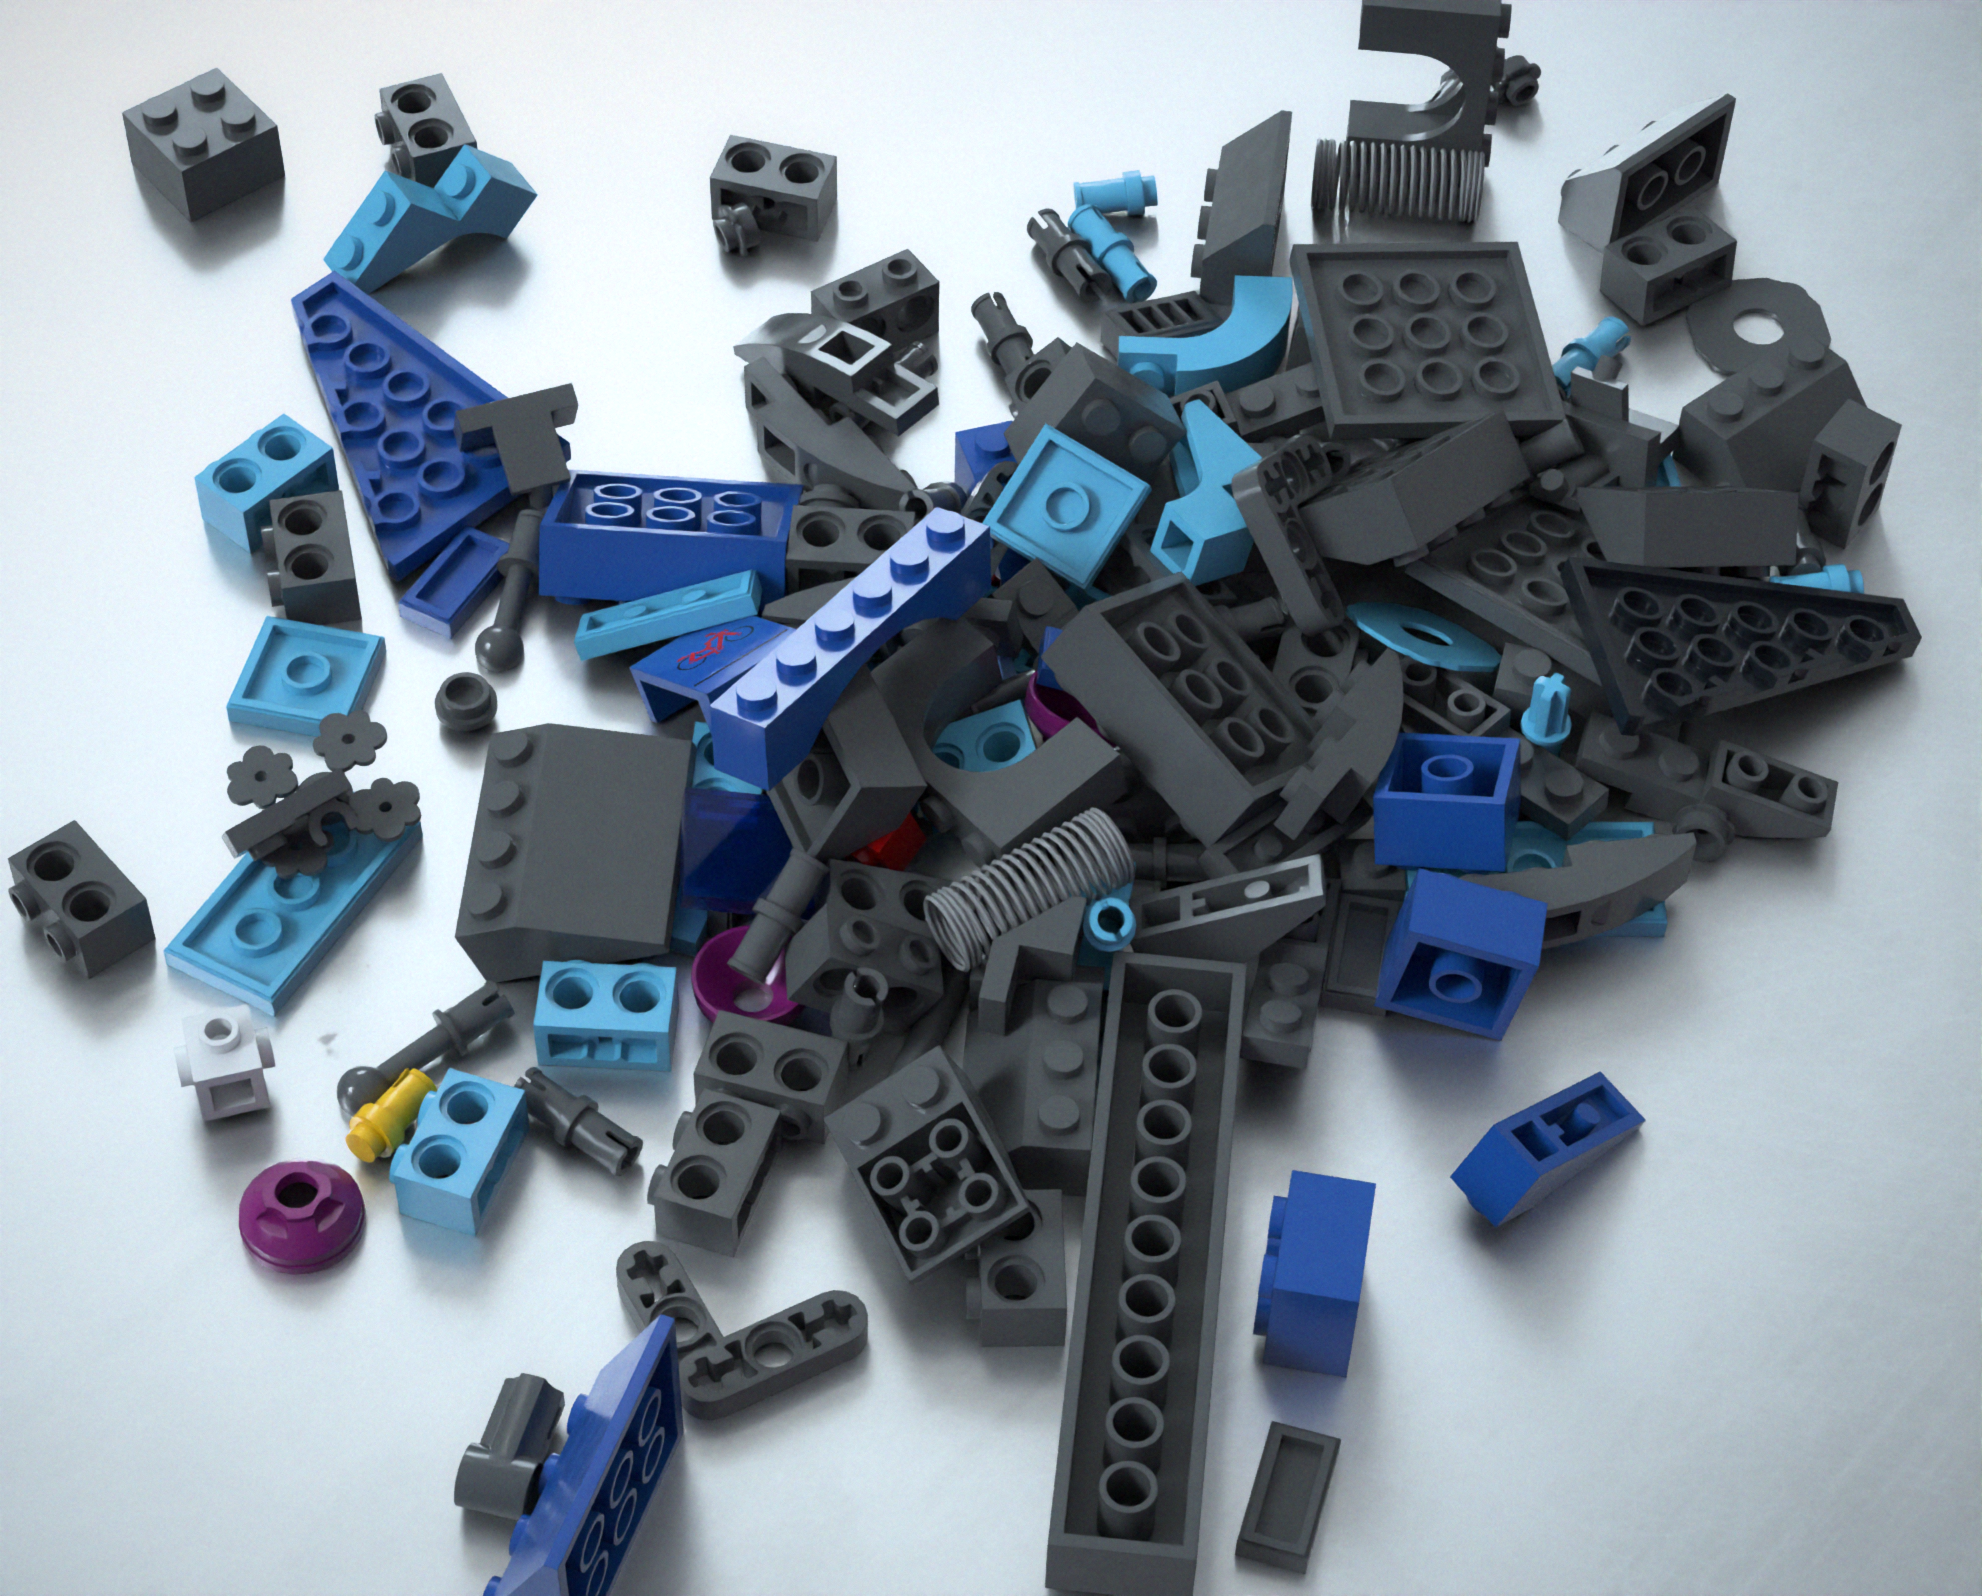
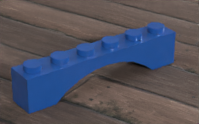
[710,507,991,791]

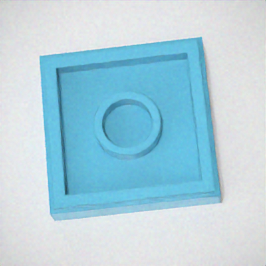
[982,423,1152,594]
[226,616,387,737]

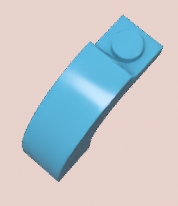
[1117,275,1293,396]

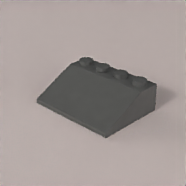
[1254,410,1530,567]
[1041,571,1320,848]
[454,723,697,983]

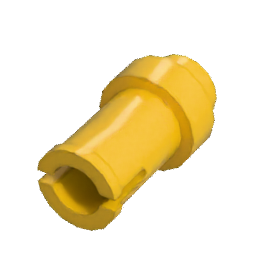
[345,1068,437,1163]

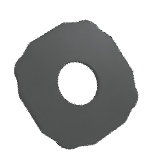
[1686,278,1831,375]

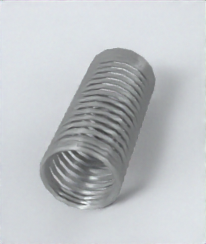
[1310,137,1485,223]
[923,807,1135,972]

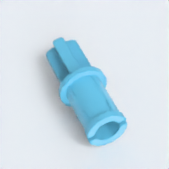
[1521,673,1572,759]

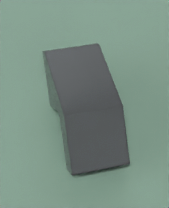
[978,896,1087,1036]

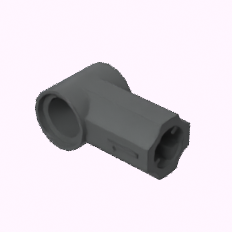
[454,1373,565,1521]

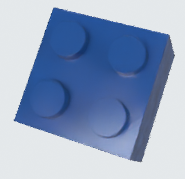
[1373,732,1521,874]
[1374,868,1548,1041]
[1253,1170,1376,1378]

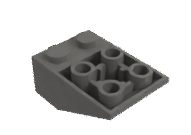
[824,1045,1031,1286]

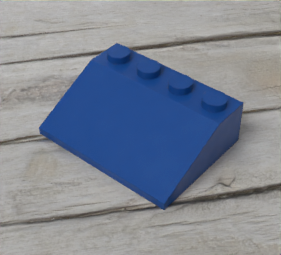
[539,469,804,617]
[483,1314,684,1596]

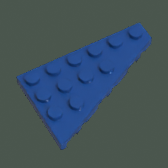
[290,270,571,582]

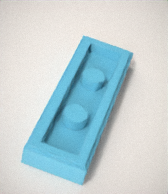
[574,569,763,661]

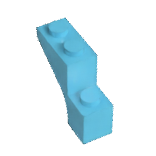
[322,144,538,295]
[1150,399,1262,586]

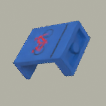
[629,616,797,735]

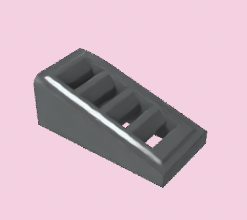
[1100,291,1225,359]

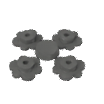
[226,710,422,879]

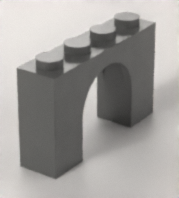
[1346,0,1512,188]
[871,616,1128,884]

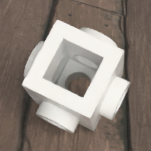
[173,1003,276,1122]

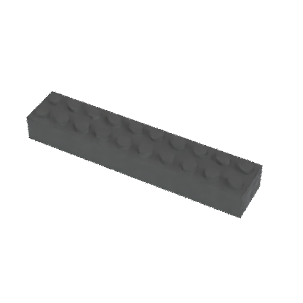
[1045,951,1247,1596]

